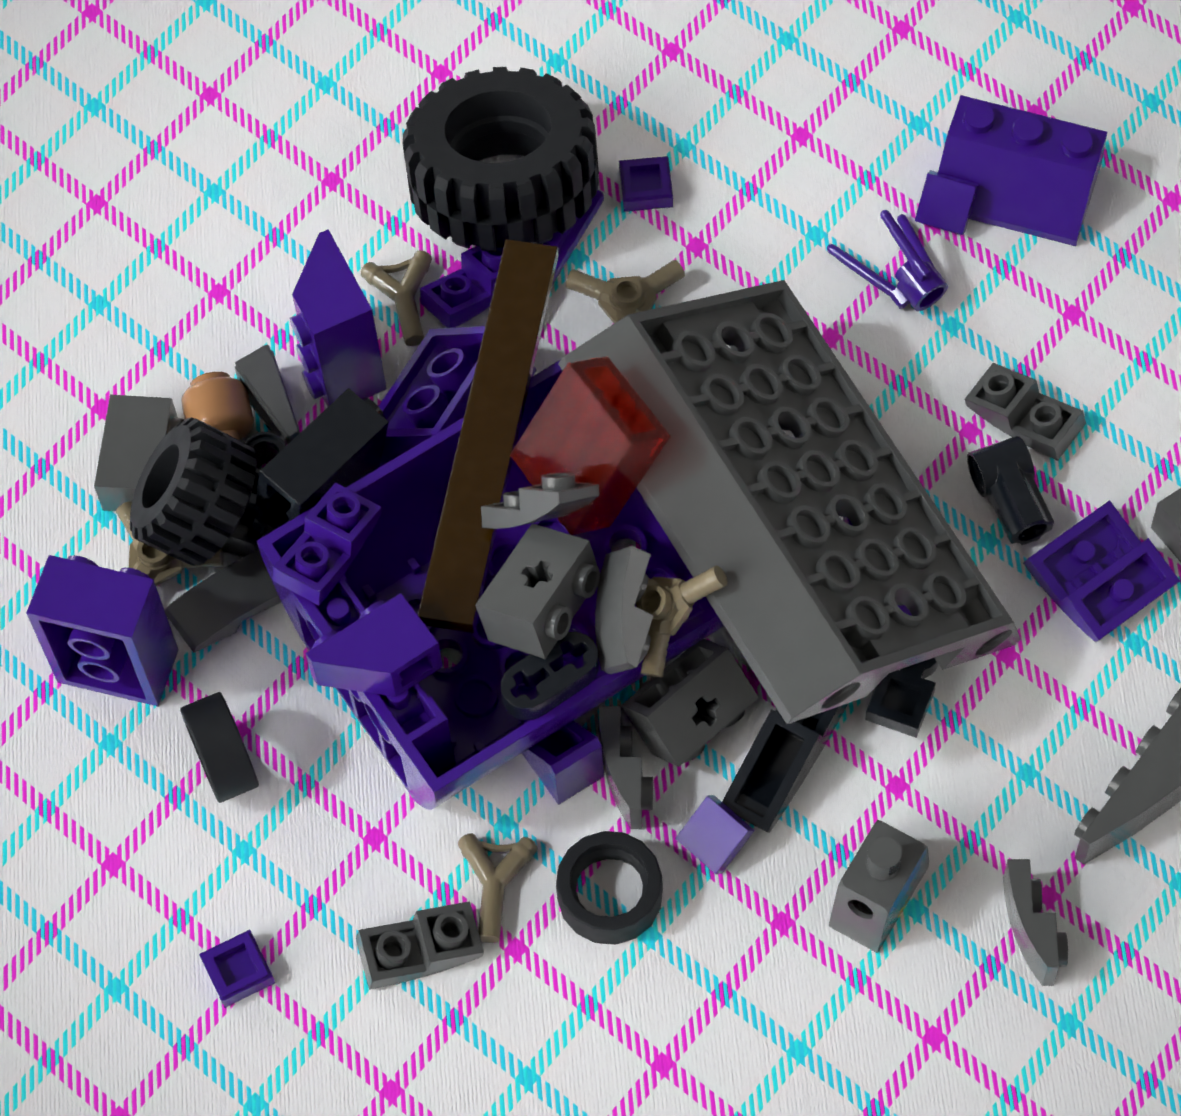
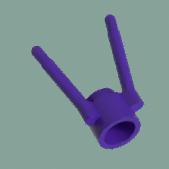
[827,210,948,311]

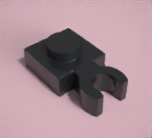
[865,658,938,738]

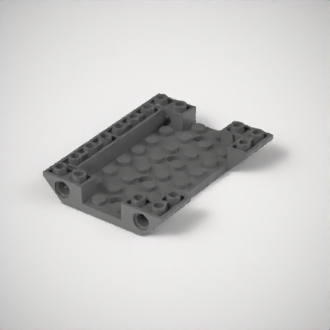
[558,280,1021,724]

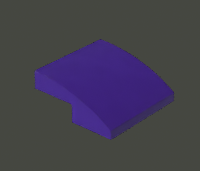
[1023,500,1180,642]

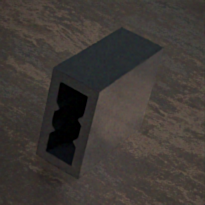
[254,388,389,532]

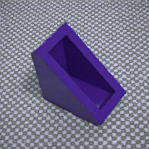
[522,721,604,805]

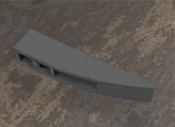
[1074,688,1181,864]

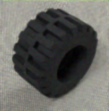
[129,417,257,566]

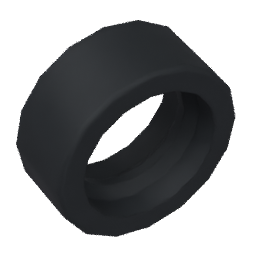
[180,692,259,803]
[556,831,663,945]

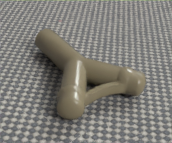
[361,250,432,346]
[458,833,538,943]

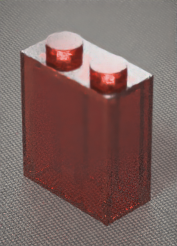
[510,356,671,535]

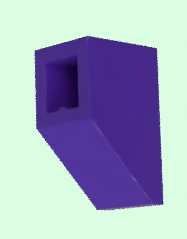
[305,593,443,697]

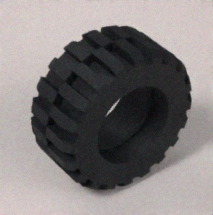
[402,67,599,252]

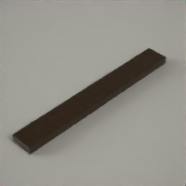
[418,239,558,633]

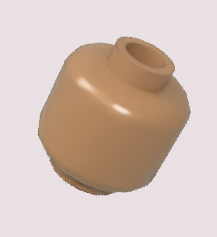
[181,372,254,440]

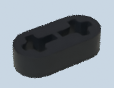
[501,632,599,720]

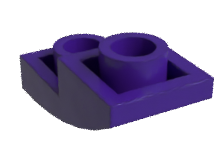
[420,246,504,328]
[273,483,382,606]

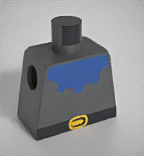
[829,820,929,953]

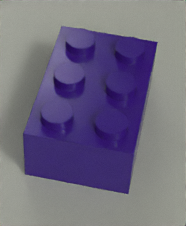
[26,555,179,707]

